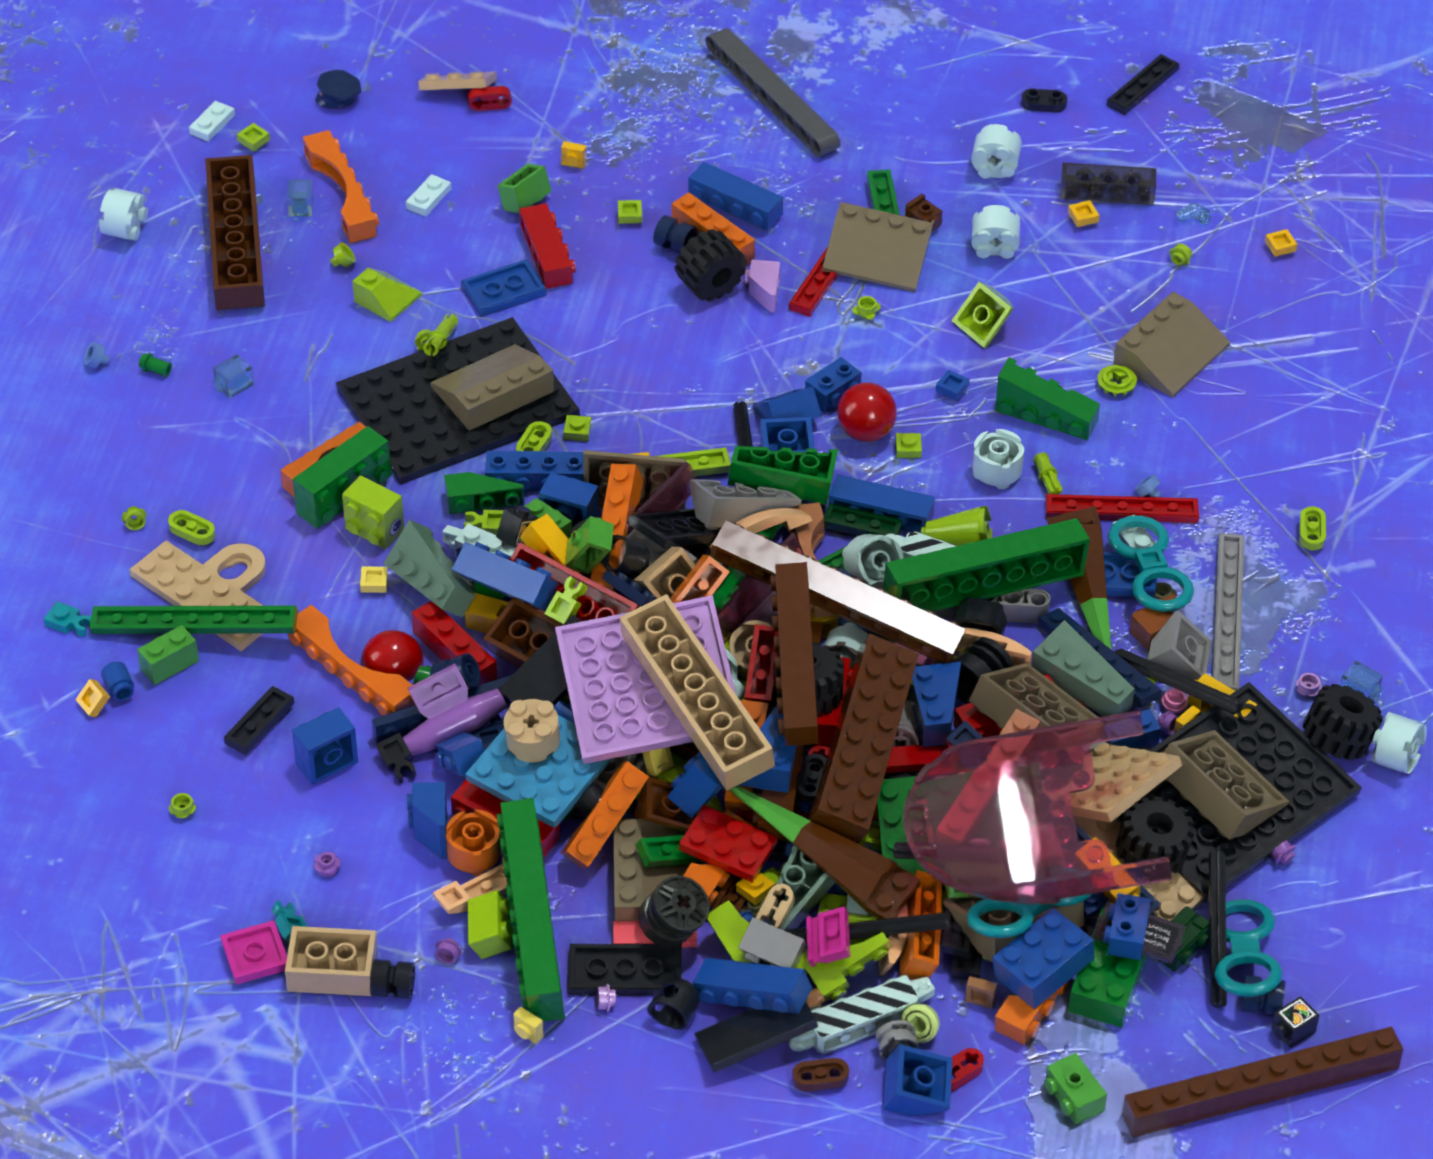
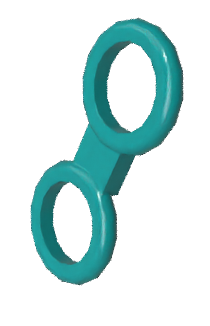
[1108,516,1194,612]
[966,866,1094,938]
[1215,899,1283,997]

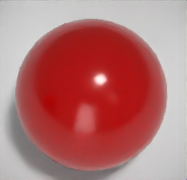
[837,382,897,442]
[361,630,424,681]

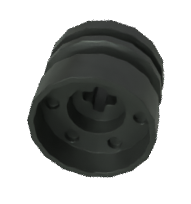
[638,876,710,947]

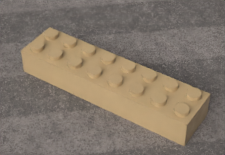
[619,594,775,791]

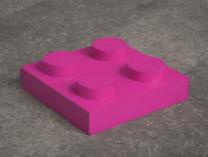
[220,920,287,985]

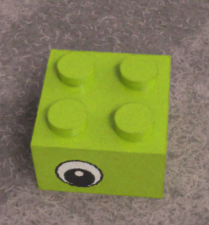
[342,475,404,549]

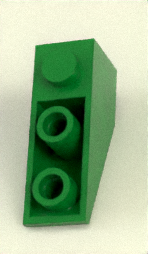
[444,472,525,514]

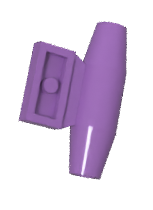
[403,663,507,757]

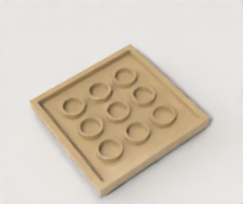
[1042,743,1182,822]

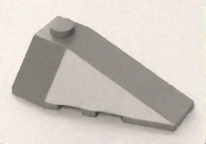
[689,479,802,530]

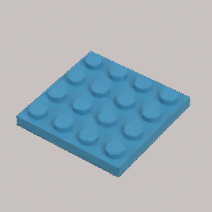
[465,715,613,828]

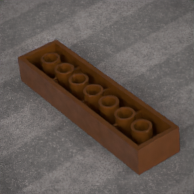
[205,155,265,310]
[809,634,919,844]

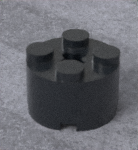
[953,597,1007,653]

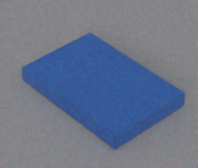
[461,259,547,317]
[1104,552,1158,597]

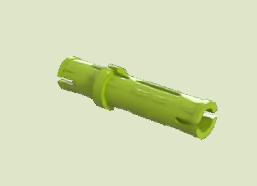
[423,314,459,356]

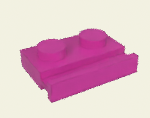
[806,907,850,967]

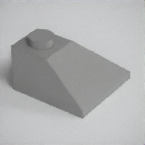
[1148,611,1212,680]

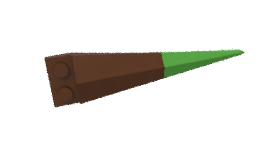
[1046,506,1112,650]
[729,786,921,919]

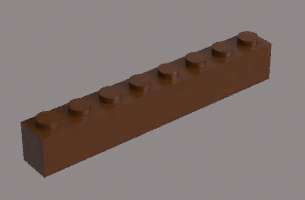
[770,562,819,746]

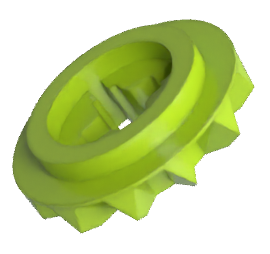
[1097,365,1137,396]

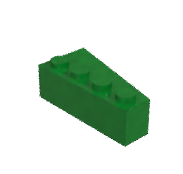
[995,357,1100,440]
[727,446,838,505]

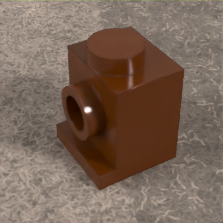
[905,194,942,231]

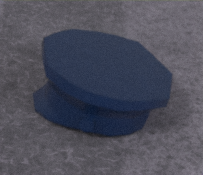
[316,70,361,108]

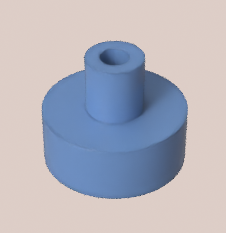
[84,342,109,368]
[1134,474,1161,497]

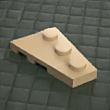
[418,71,497,90]

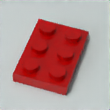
[678,805,778,883]

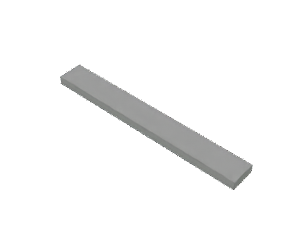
[1212,533,1245,691]

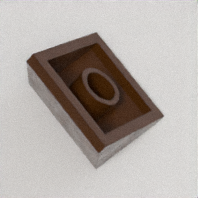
[633,777,697,832]

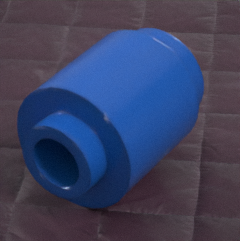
[101,662,134,701]

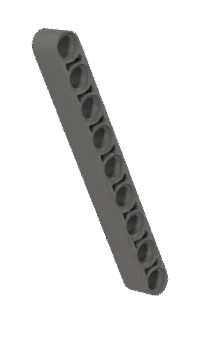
[705,28,841,157]

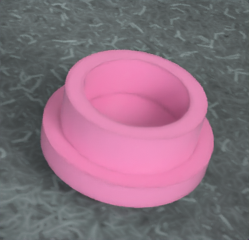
[1161,688,1188,713]

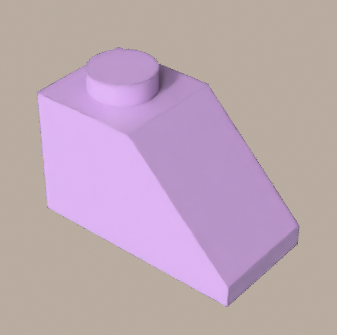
[745,260,780,313]

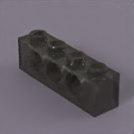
[1060,162,1156,205]

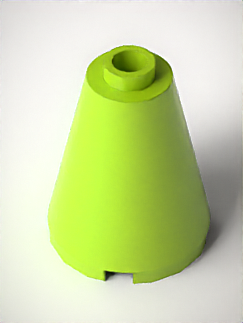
[921,506,993,546]

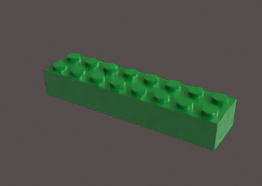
[883,518,1090,612]
[497,798,565,1022]

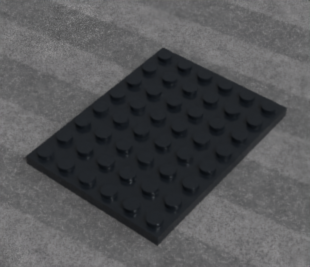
[336,317,580,484]
[1118,682,1362,903]

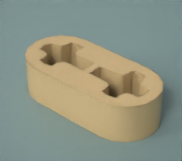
[756,884,795,929]

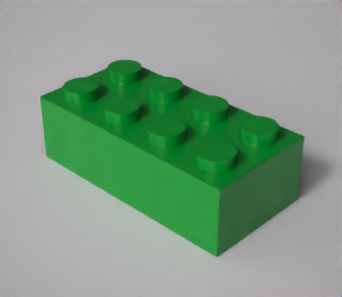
[293,426,391,529]
[1068,907,1150,1028]

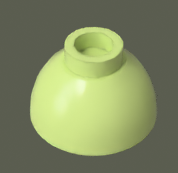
[901,1004,940,1043]

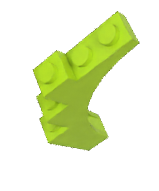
[707,900,892,1002]

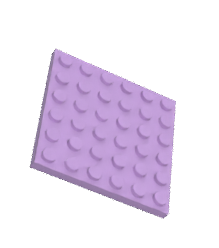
[555,595,736,764]

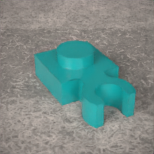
[44,601,91,637]
[272,900,308,942]

